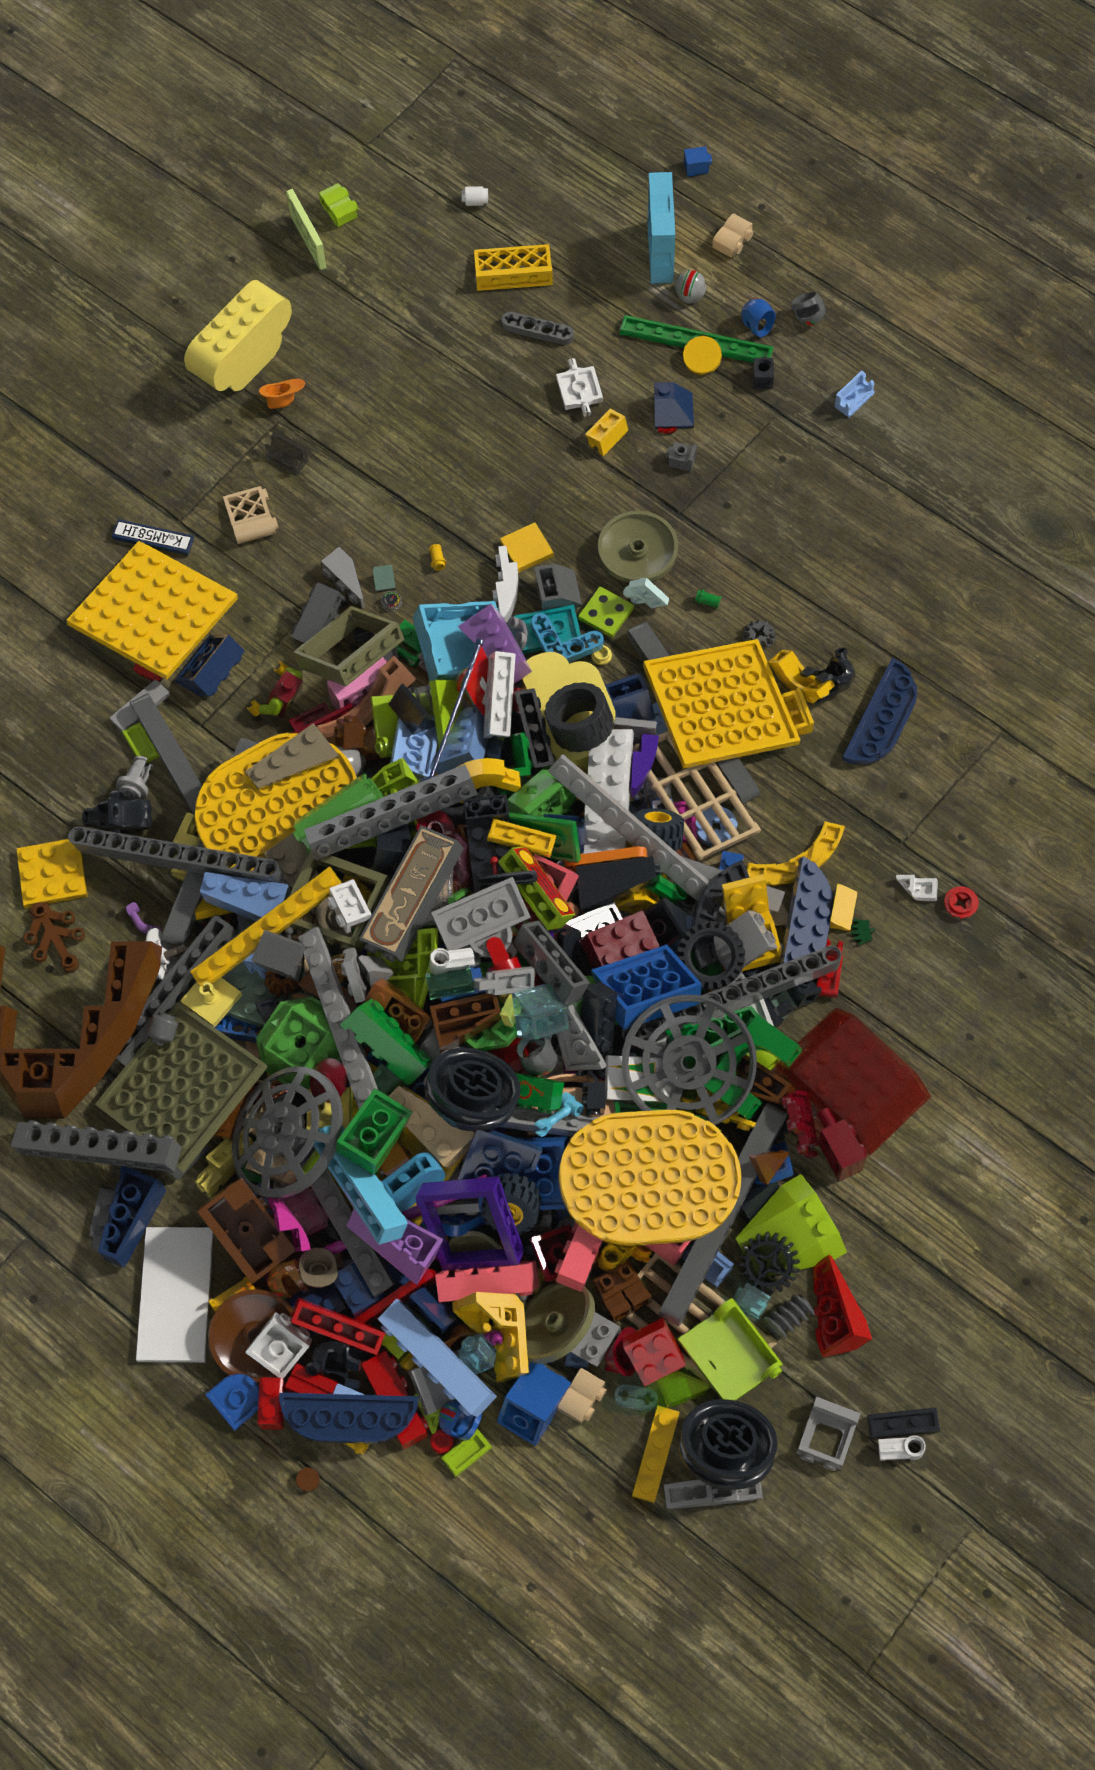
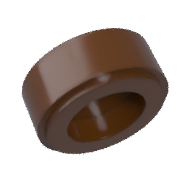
[296,1467,320,1492]

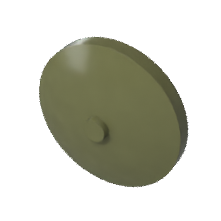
[598,511,678,583]
[524,1282,595,1364]

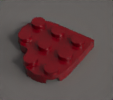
[782,1090,818,1158]

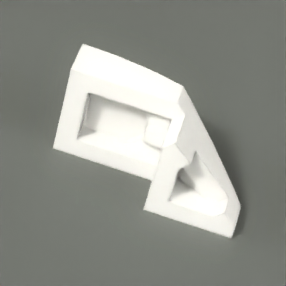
[896,875,938,901]

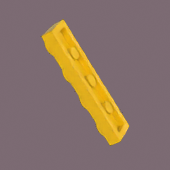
[632,1405,680,1503]

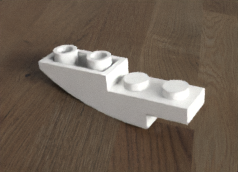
[492,546,518,623]

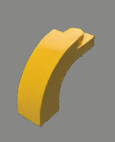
[768,650,835,704]
[456,758,521,803]

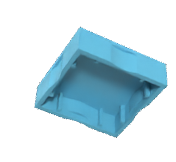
[647,172,675,284]
[413,601,497,686]

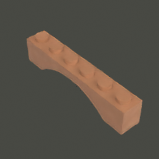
[317,656,416,747]

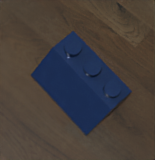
[174,634,245,697]

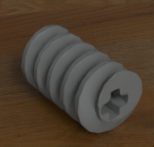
[763,1294,815,1341]

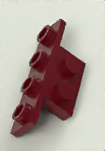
[289,702,354,734]

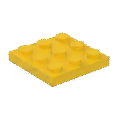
[16,839,88,908]

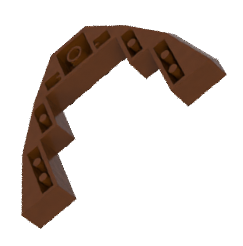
[0,941,162,1119]

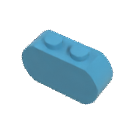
[382,1152,445,1212]

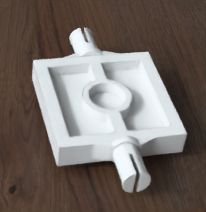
[556,358,603,417]

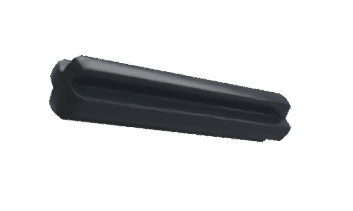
[478,870,538,888]

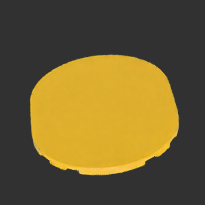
[195,733,357,875]
[558,1110,741,1246]

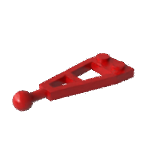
[355,1269,439,1324]

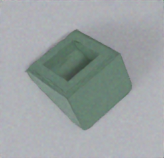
[372,565,396,592]

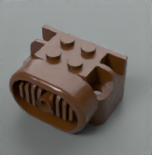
[196,1178,296,1284]

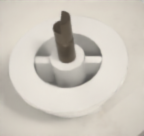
[146,928,189,983]

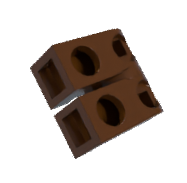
[593,1260,652,1323]

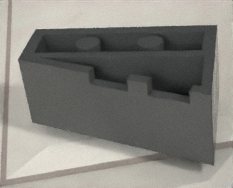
[292,582,348,644]

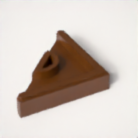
[749,1150,789,1185]

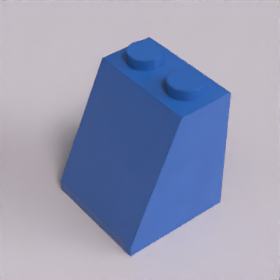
[497,1362,571,1446]

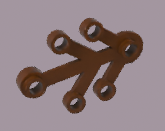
[24,902,85,973]

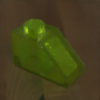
[656,1371,710,1409]

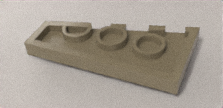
[245,723,339,790]
[264,833,319,918]

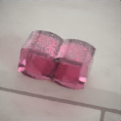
[283,1187,329,1237]

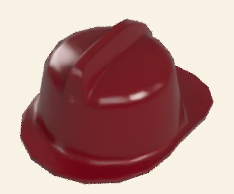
[604,1327,637,1377]

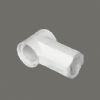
[429,948,475,976]
[878,1435,925,1461]

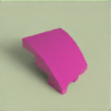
[268,1188,311,1252]

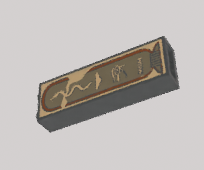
[359,825,464,962]

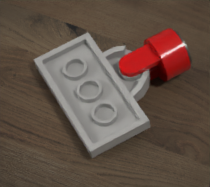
[431,877,531,972]

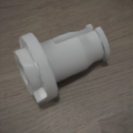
[115,756,153,800]

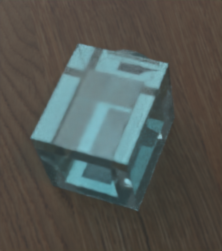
[734,1283,771,1321]
[459,1333,497,1375]

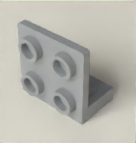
[571,1313,621,1367]

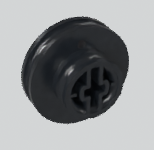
[425,1048,521,1131]
[679,1399,778,1490]

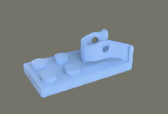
[390,715,438,781]

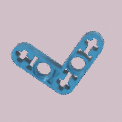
[531,613,604,663]

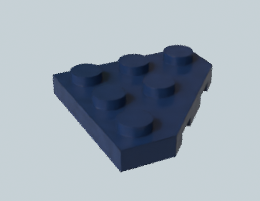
[457,1129,543,1180]

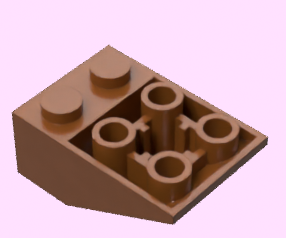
[363,978,431,1045]

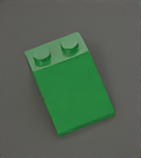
[336,1088,413,1175]

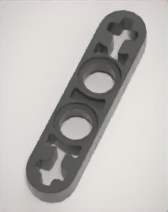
[501,312,574,345]

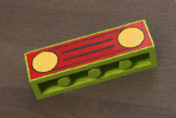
[498,846,575,930]

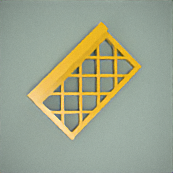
[474,244,553,291]

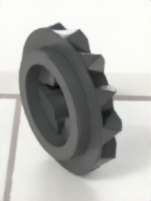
[743,619,775,650]

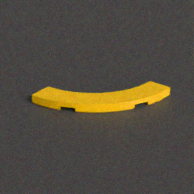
[747,821,845,887]

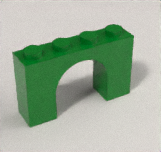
[704,1014,802,1120]

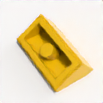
[829,884,857,931]

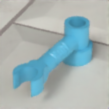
[534,1092,584,1137]

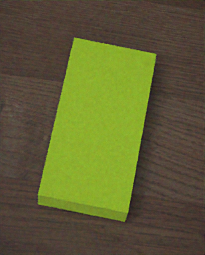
[122,722,159,764]
[441,1429,492,1477]

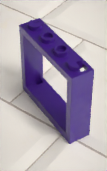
[415,1177,524,1270]

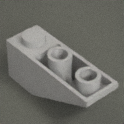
[321,547,365,609]

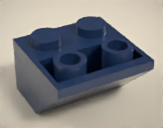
[605,673,655,721]

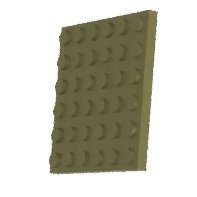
[95,1002,268,1173]

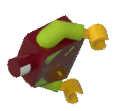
[247,661,303,718]

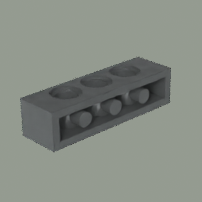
[513,920,590,1006]

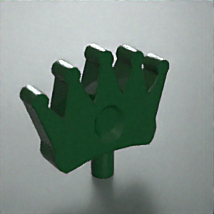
[851,919,876,946]

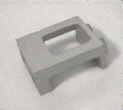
[797,1397,861,1471]

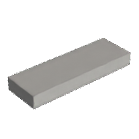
[110,679,170,732]

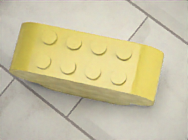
[184,280,292,391]
[520,652,615,775]

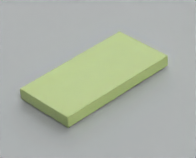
[286,189,327,270]

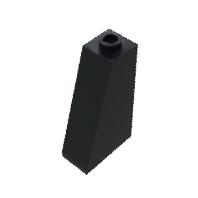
[576,856,661,913]

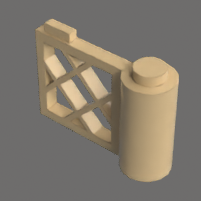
[223,486,279,544]

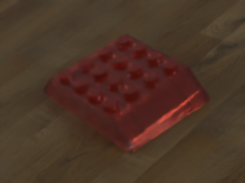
[776,1008,931,1156]

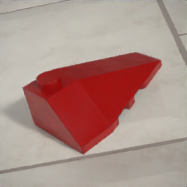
[813,1255,872,1357]

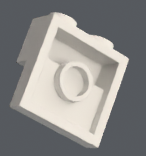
[245,1312,312,1378]

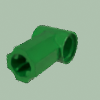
[646,875,687,904]

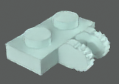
[623,578,669,608]

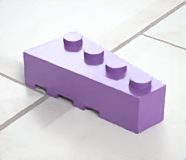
[458,604,532,683]
[347,1208,443,1285]

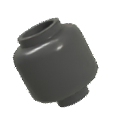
[146,1012,178,1045]

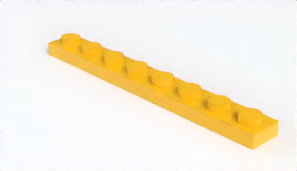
[190,867,342,988]

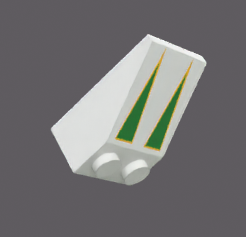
[605,1055,675,1109]

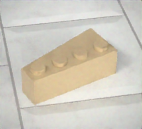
[388,1086,475,1169]

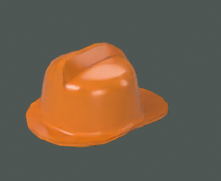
[259,379,305,409]

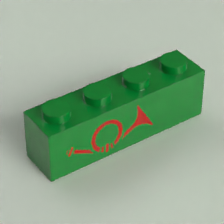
[515,1072,564,1113]

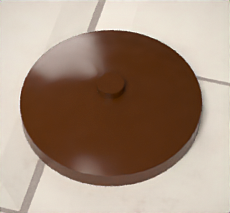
[208,1289,300,1382]

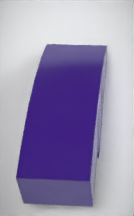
[629,734,659,798]

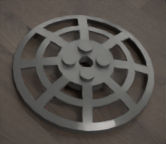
[621,994,757,1125]
[232,1066,343,1199]

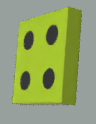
[578,587,634,638]

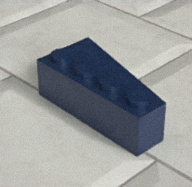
[98,1166,167,1269]

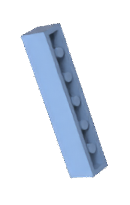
[378,1299,497,1417]

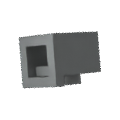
[666,442,697,472]

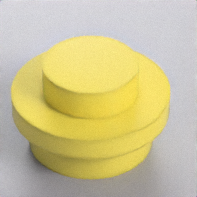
[591,645,612,665]

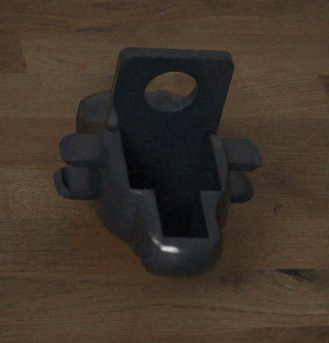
[82,791,153,834]

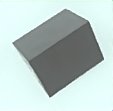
[251,930,304,982]

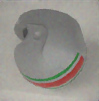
[674,270,706,304]

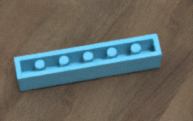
[313,1125,408,1245]

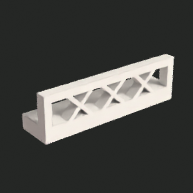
[483,651,516,738]

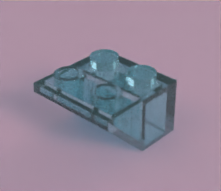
[512,983,569,1040]

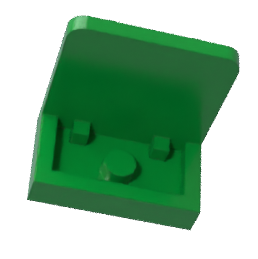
[509,733,532,780]

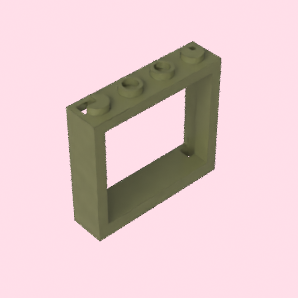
[293,606,405,687]
[289,850,391,953]

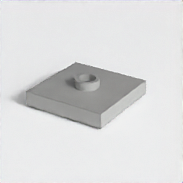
[614,717,657,745]

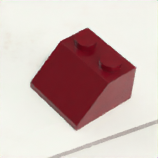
[530,1225,574,1282]

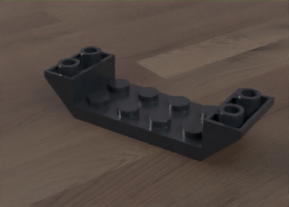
[463,794,512,893]

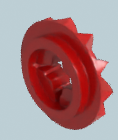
[944,886,979,919]

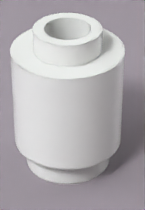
[462,186,488,206]

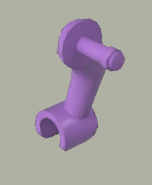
[126,902,162,935]

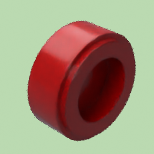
[430,1430,454,1454]

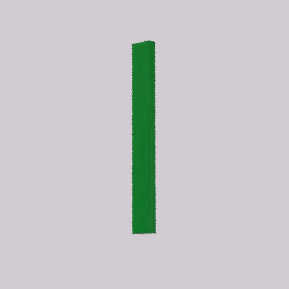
[619,315,774,363]

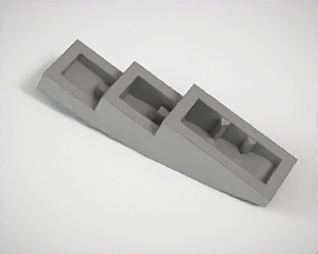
[664,1480,763,1509]

